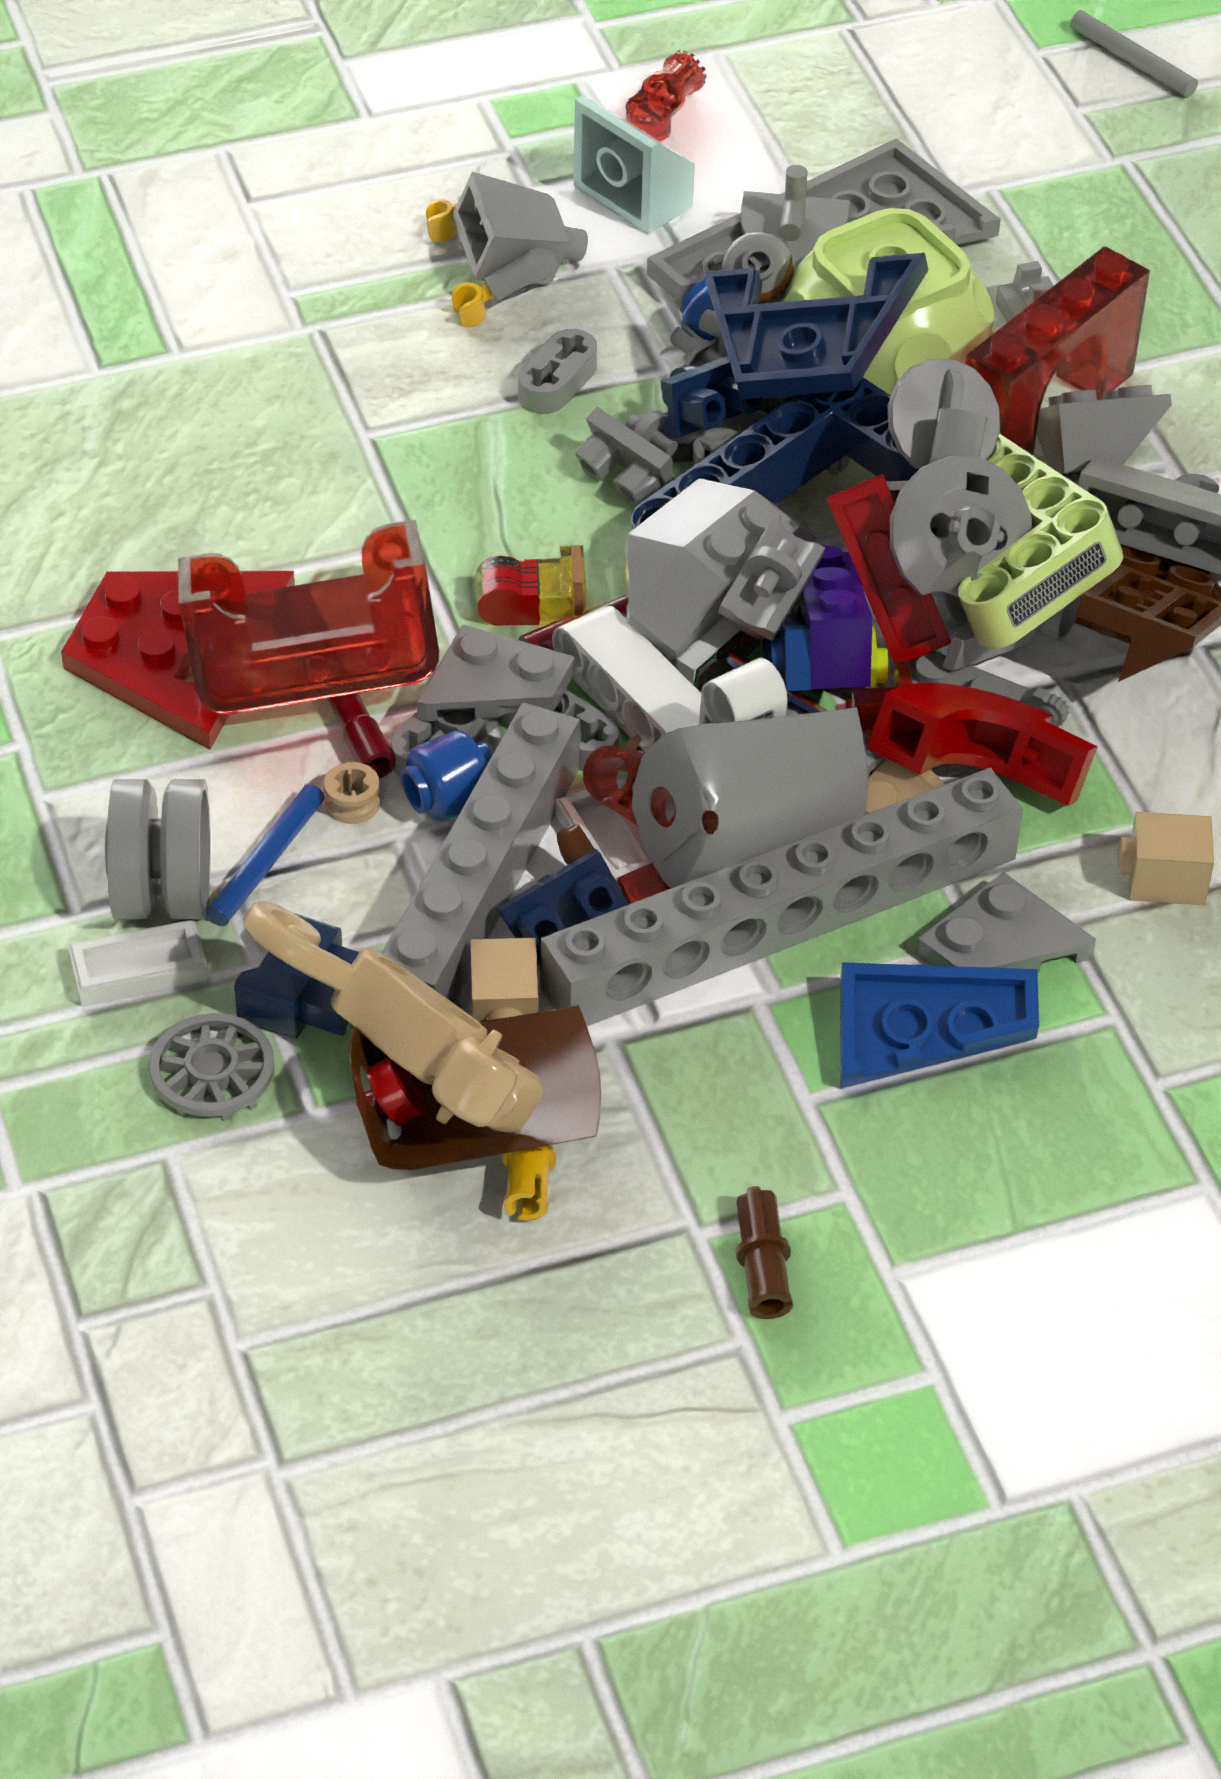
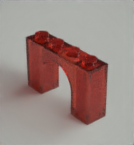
[965,246,1150,456]

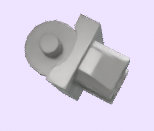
[575,407,678,507]
[718,519,825,641]

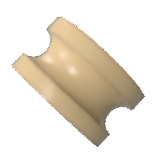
[324,762,380,824]

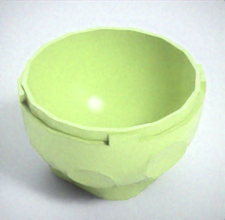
[782,208,994,395]

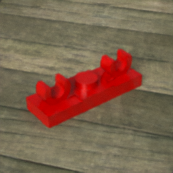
[827,474,951,666]

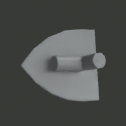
[741,165,850,272]

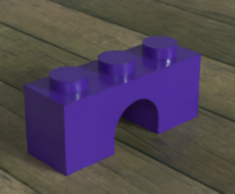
[791,545,873,689]

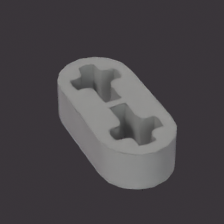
[518,329,597,414]

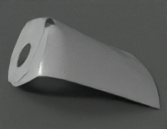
[631,707,868,888]

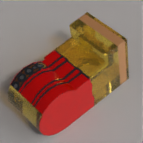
[475,545,586,626]

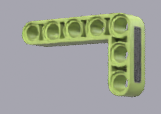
[958,434,1123,649]

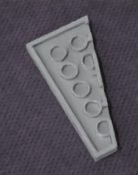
[647,138,1001,303]

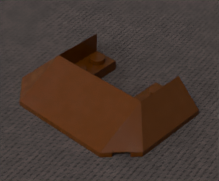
[893,497,1221,682]

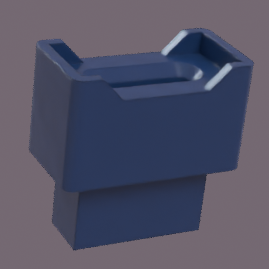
[234,913,360,1039]

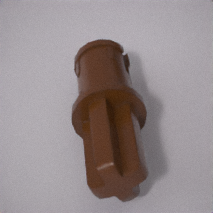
[736,1186,793,1319]

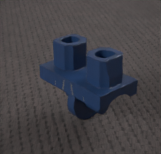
[660,356,765,439]
[497,849,629,962]

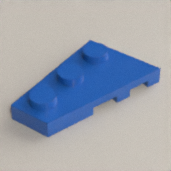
[840,962,1039,1089]

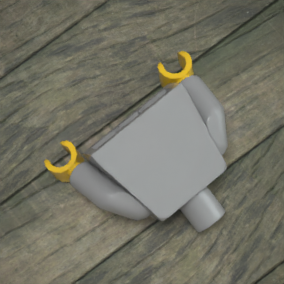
[426,172,588,327]

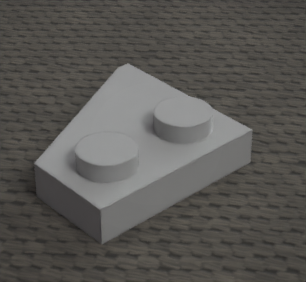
[417,624,575,721]

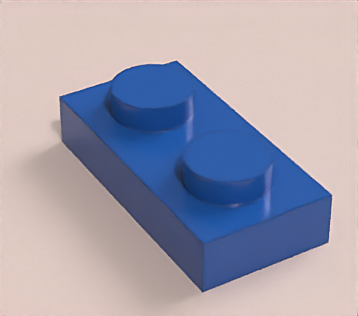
[762,614,811,691]

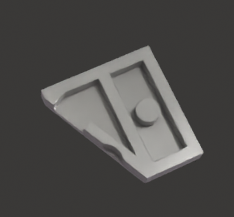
[916,872,1096,972]

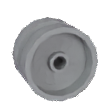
[105,779,211,919]

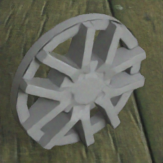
[149,1013,275,1121]

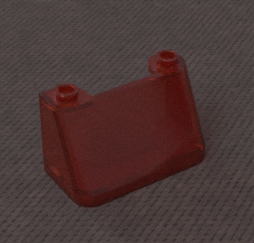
[178,520,439,714]

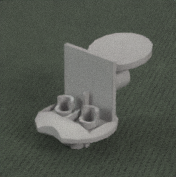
[886,359,1032,598]

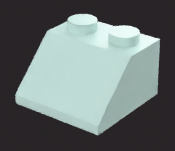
[574,95,695,234]

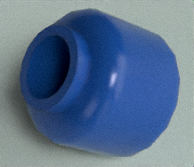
[400,730,493,821]

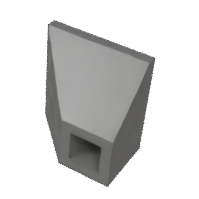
[1032,385,1172,475]

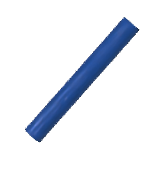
[206,784,325,927]

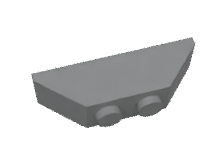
[624,478,816,660]

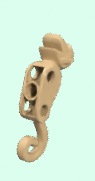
[243,901,544,1132]

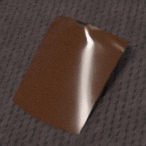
[348,1005,601,1170]

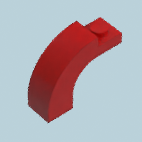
[867,683,1098,806]

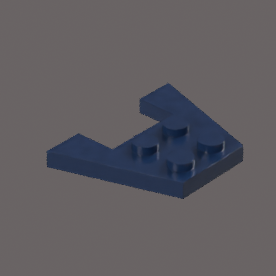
[703,252,929,399]

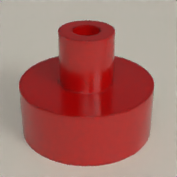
[355,1057,426,1126]

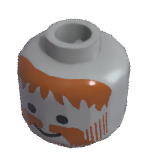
[721,232,794,304]

